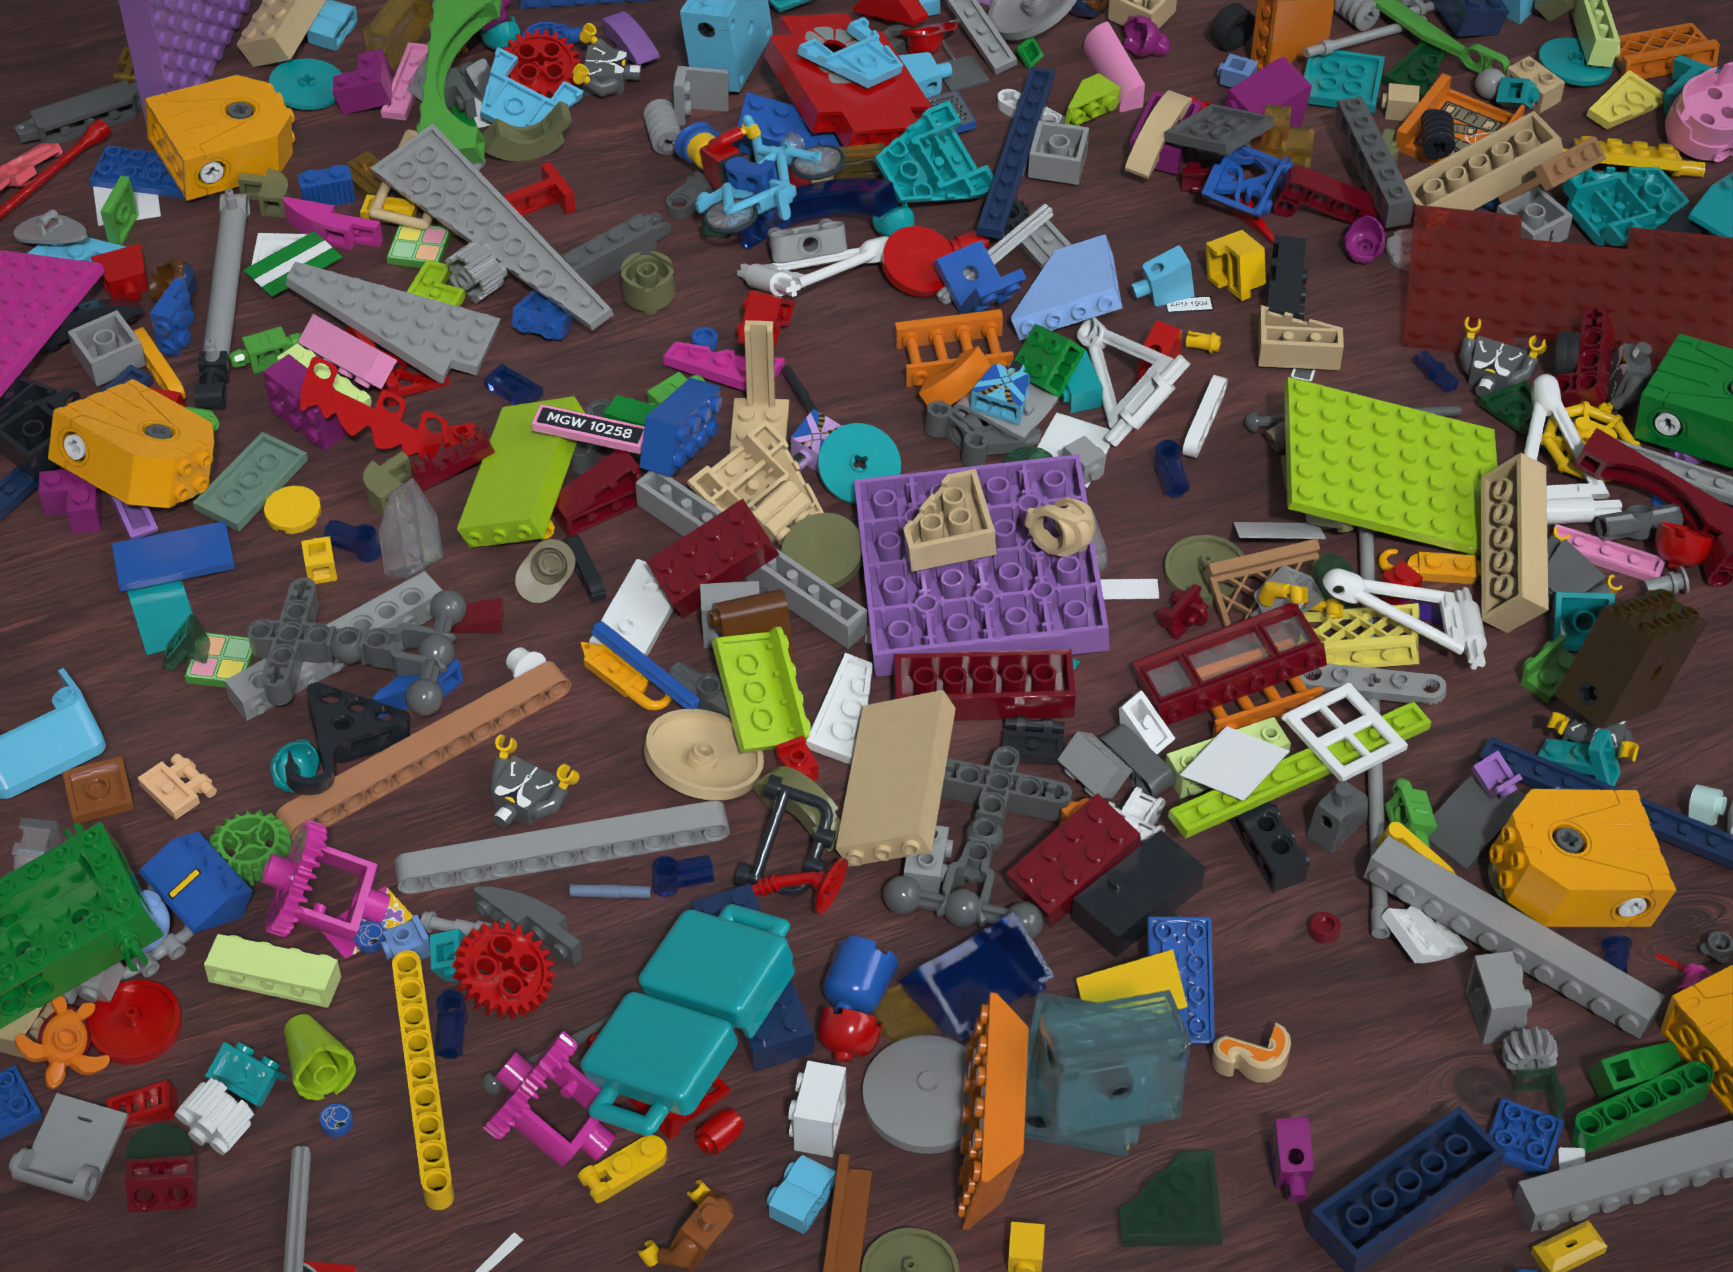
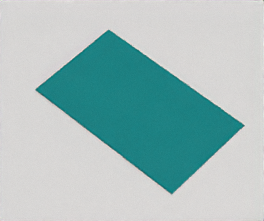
[127,580,199,655]

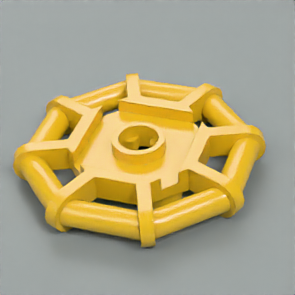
[1540,401,1641,483]

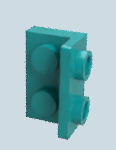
[205,1041,287,1107]

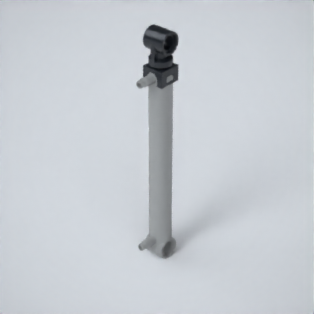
[194,189,250,410]

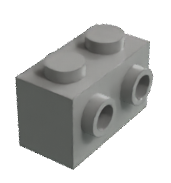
[1057,731,1133,799]
[903,826,954,894]

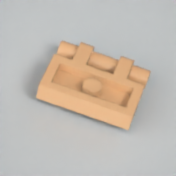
[137,753,217,820]

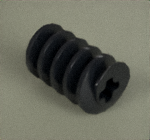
[1421,109,1456,160]

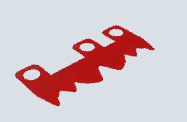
[300,356,448,463]

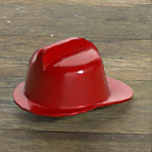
[900,22,958,55]

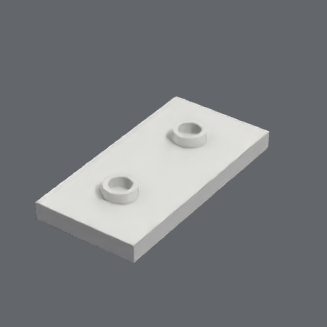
[589,559,675,656]

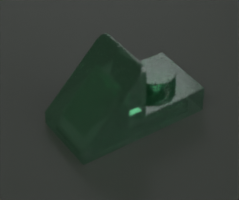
[162,614,210,671]

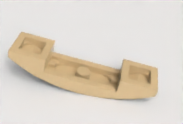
[1125,90,1192,179]

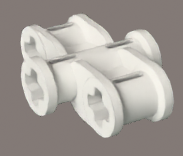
[1108,787,1165,843]

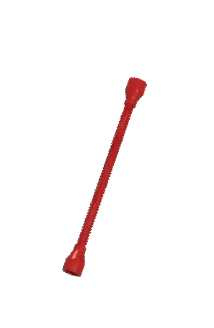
[0,119,111,220]

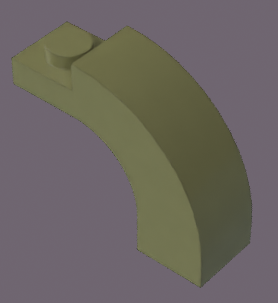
[482,101,572,161]
[752,766,841,854]

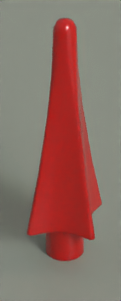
[1230,194,1274,244]

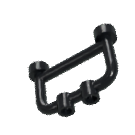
[733,774,836,897]

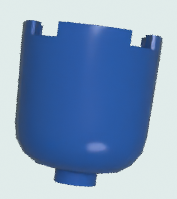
[823,936,899,1015]

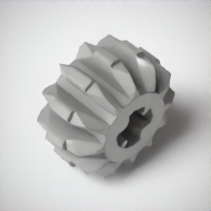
[1502,1026,1558,1077]

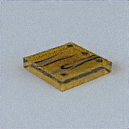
[832,143,885,189]

